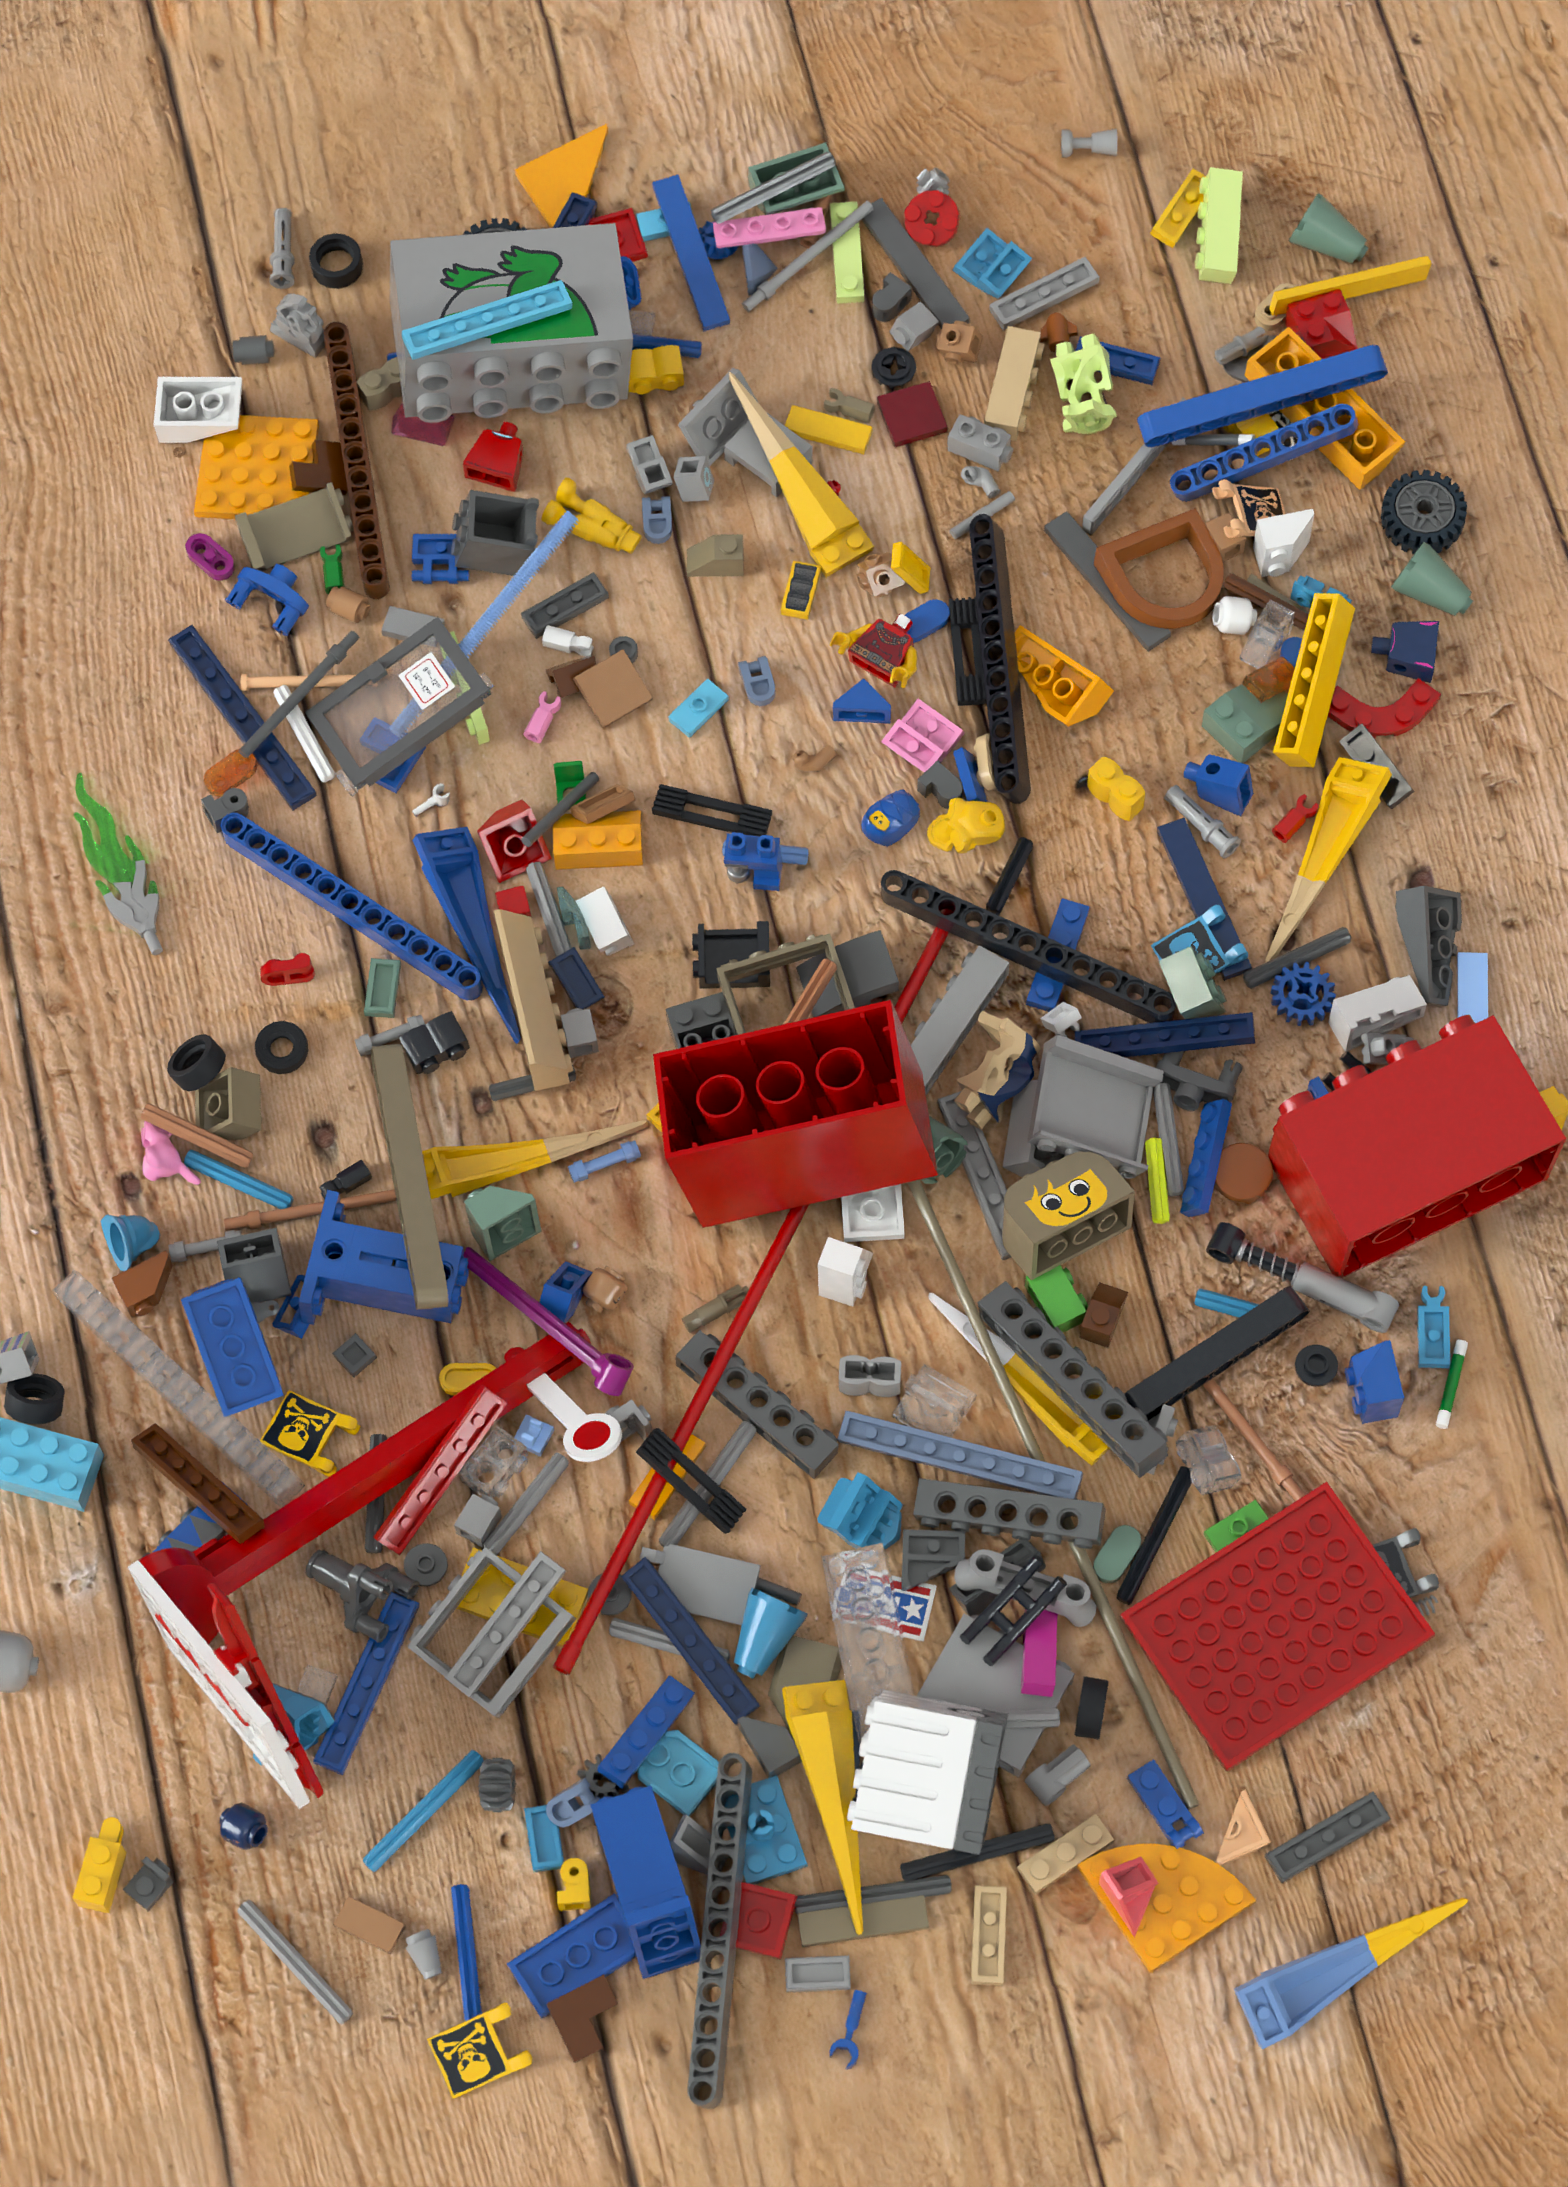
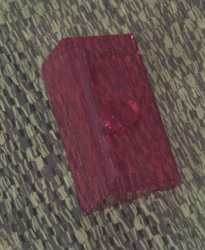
[392,403,455,446]

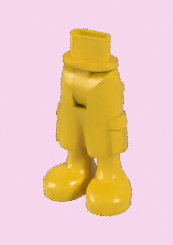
[541,477,642,554]

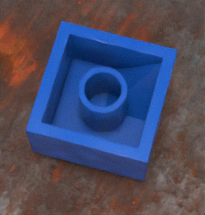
[1345,1340,1404,1424]

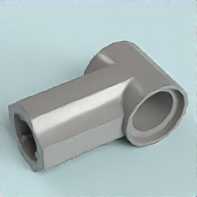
[1024,1744,1091,1806]

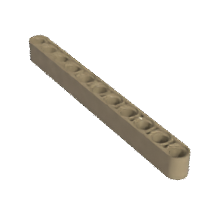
[371,1044,448,1310]

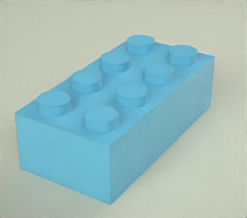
[0,1417,104,1512]

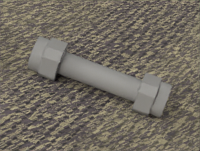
[354,1015,425,1056]
[168,1230,241,1262]

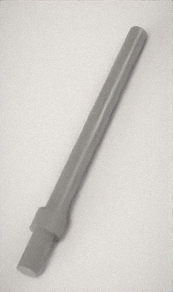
[742,201,874,312]

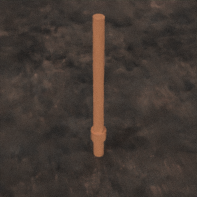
[224,1189,396,1231]
[1203,1379,1305,1502]

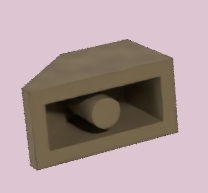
[687,534,744,577]

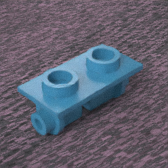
[1290,575,1352,608]

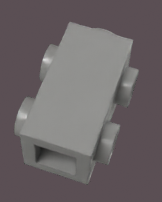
[947,414,1013,471]

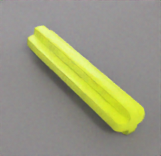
[1145,1137,1170,1224]

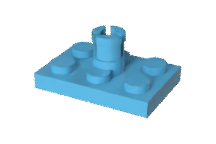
[726,1775,808,1885]

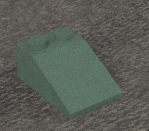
[1202,672,1288,763]

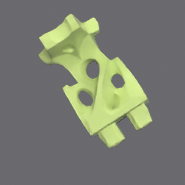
[1050,334,1117,434]

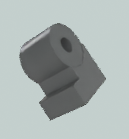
[872,272,912,322]
[917,760,963,809]
[201,788,249,833]

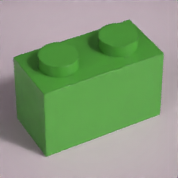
[1025,1265,1088,1332]

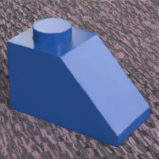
[539,1261,592,1323]

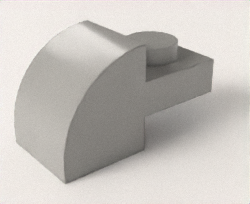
[626,435,673,494]

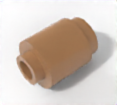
[326,587,371,623]

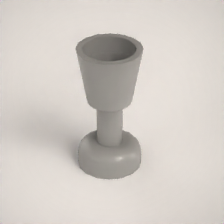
[1061,129,1117,157]

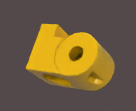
[557,1858,591,1911]

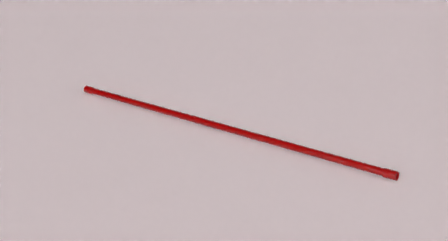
[553,909,954,1675]

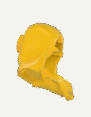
[927,797,1005,854]

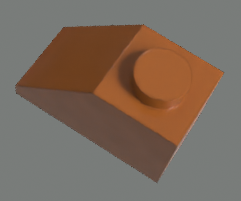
[112,1250,173,1318]

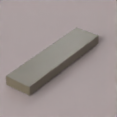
[797,1895,929,1947]

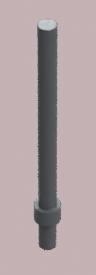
[239,630,359,758]

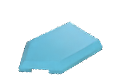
[637,1730,719,1817]

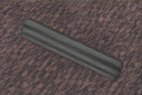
[489,1065,576,1101]

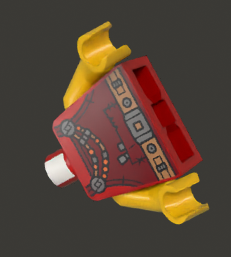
[829,614,917,688]

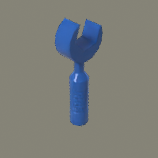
[830,1990,867,2070]

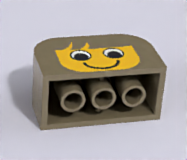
[1002,1152,1135,1280]

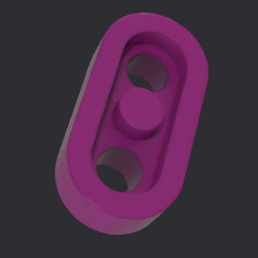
[185,533,235,581]

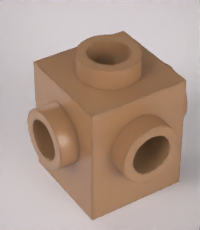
[936,321,983,364]
[857,552,905,597]

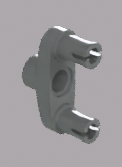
[1155,1051,1243,1111]

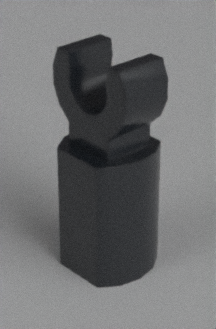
[319,1160,372,1199]

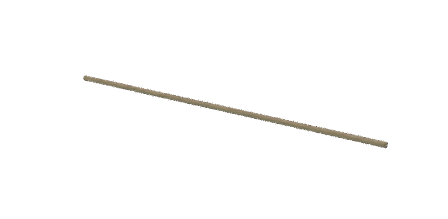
[907,1180,1199,1810]

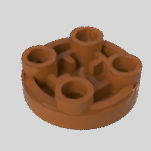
[1214,1143,1273,1204]

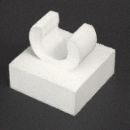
[1040,1002,1082,1038]

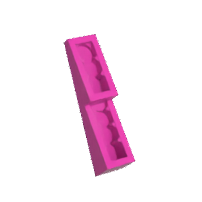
[1020,1609,1057,1697]

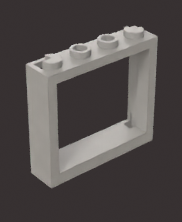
[407,1547,577,1718]

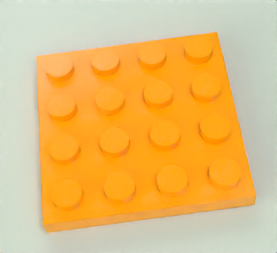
[194,415,319,519]

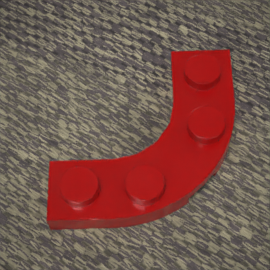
[1327,678,1441,738]

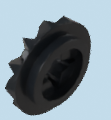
[871,347,916,389]

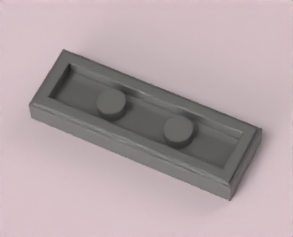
[521,572,609,639]

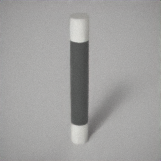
[1172,434,1255,446]

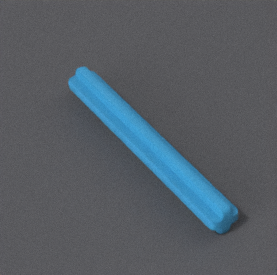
[363,1750,484,1872]

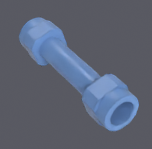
[568,1140,641,1183]

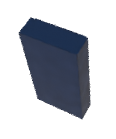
[548,947,605,1010]

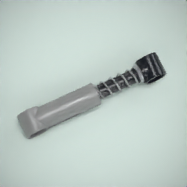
[1206,1222,1399,1333]

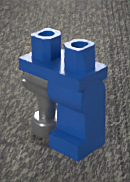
[724,832,783,891]

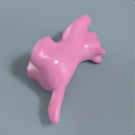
[141,1121,201,1185]

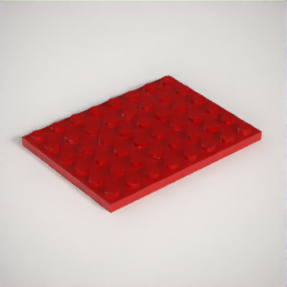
[1120,1482,1435,1772]

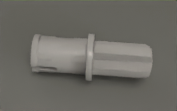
[1215,327,1268,365]

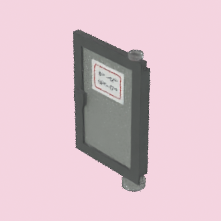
[305,616,495,796]

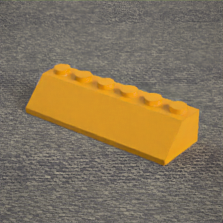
[1244,327,1405,490]

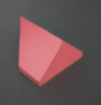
[1099,1857,1158,1938]

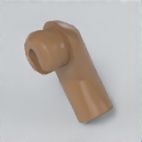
[793,745,837,772]

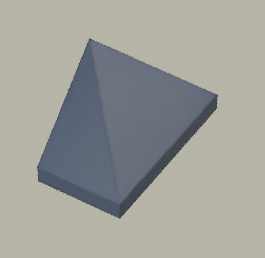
[742,243,778,295]

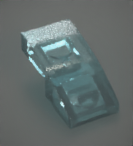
[557,887,591,950]

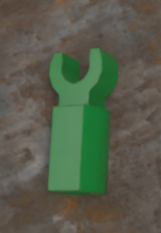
[320,544,344,595]

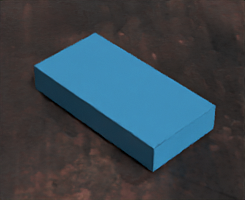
[524,1805,564,1873]

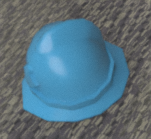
[100,1214,160,1271]

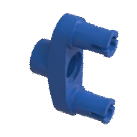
[225,564,309,636]

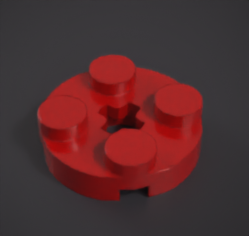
[904,190,960,247]

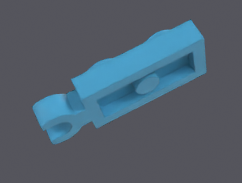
[1417,1286,1450,1368]

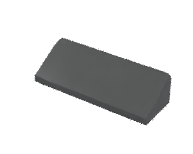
[949,1540,1046,1617]

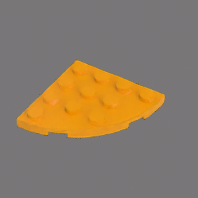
[1077,1844,1256,1973]

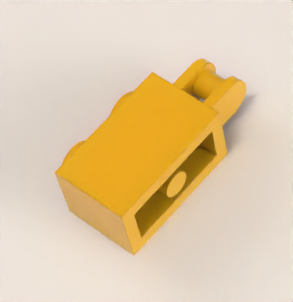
[72,1817,127,1913]

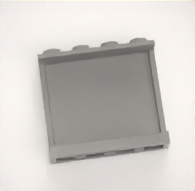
[1027,1035,1164,1179]
[917,1614,1075,1778]

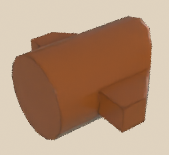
[1039,312,1078,353]

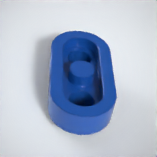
[621,256,641,310]

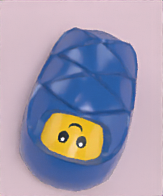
[861,790,920,847]

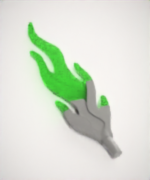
[73,773,163,955]

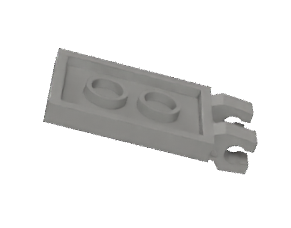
[640,1544,761,1625]

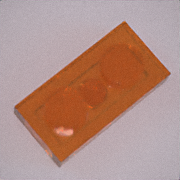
[1242,656,1295,703]

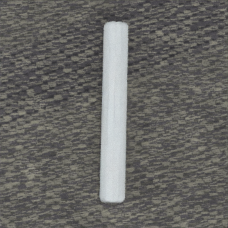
[274,685,335,783]

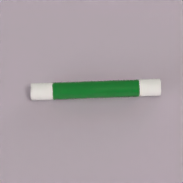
[1436,1340,1468,1429]

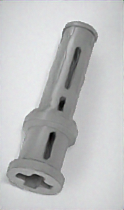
[270,208,295,289]
[1164,785,1241,859]

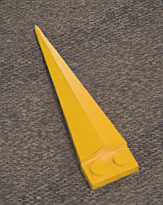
[782,1680,863,1935]

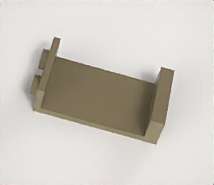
[235,482,354,571]

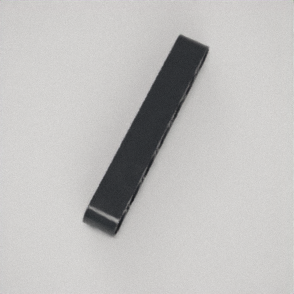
[1124,1286,1310,1421]

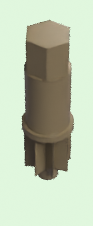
[682,1284,749,1333]

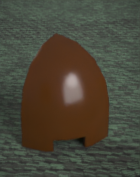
[546,656,596,698]

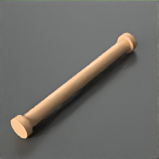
[241,674,380,691]

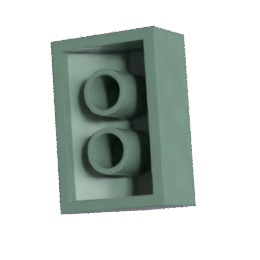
[748,143,845,215]
[464,1186,541,1261]

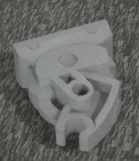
[270,294,325,358]

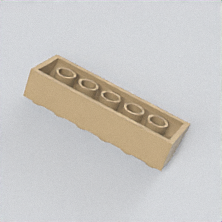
[494,909,573,1091]

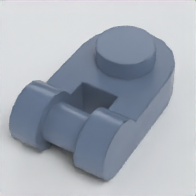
[642,496,672,544]
[738,656,775,706]
[546,1777,600,1827]

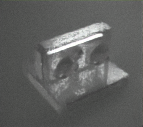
[892,1364,977,1437]

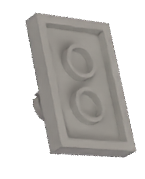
[678,368,758,467]

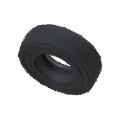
[255,1021,309,1074]

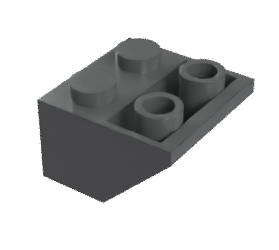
[666,992,737,1049]
[217,1228,292,1303]

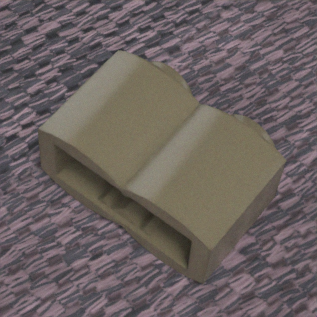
[357,357,402,411]

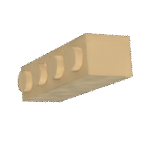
[984,326,1045,442]

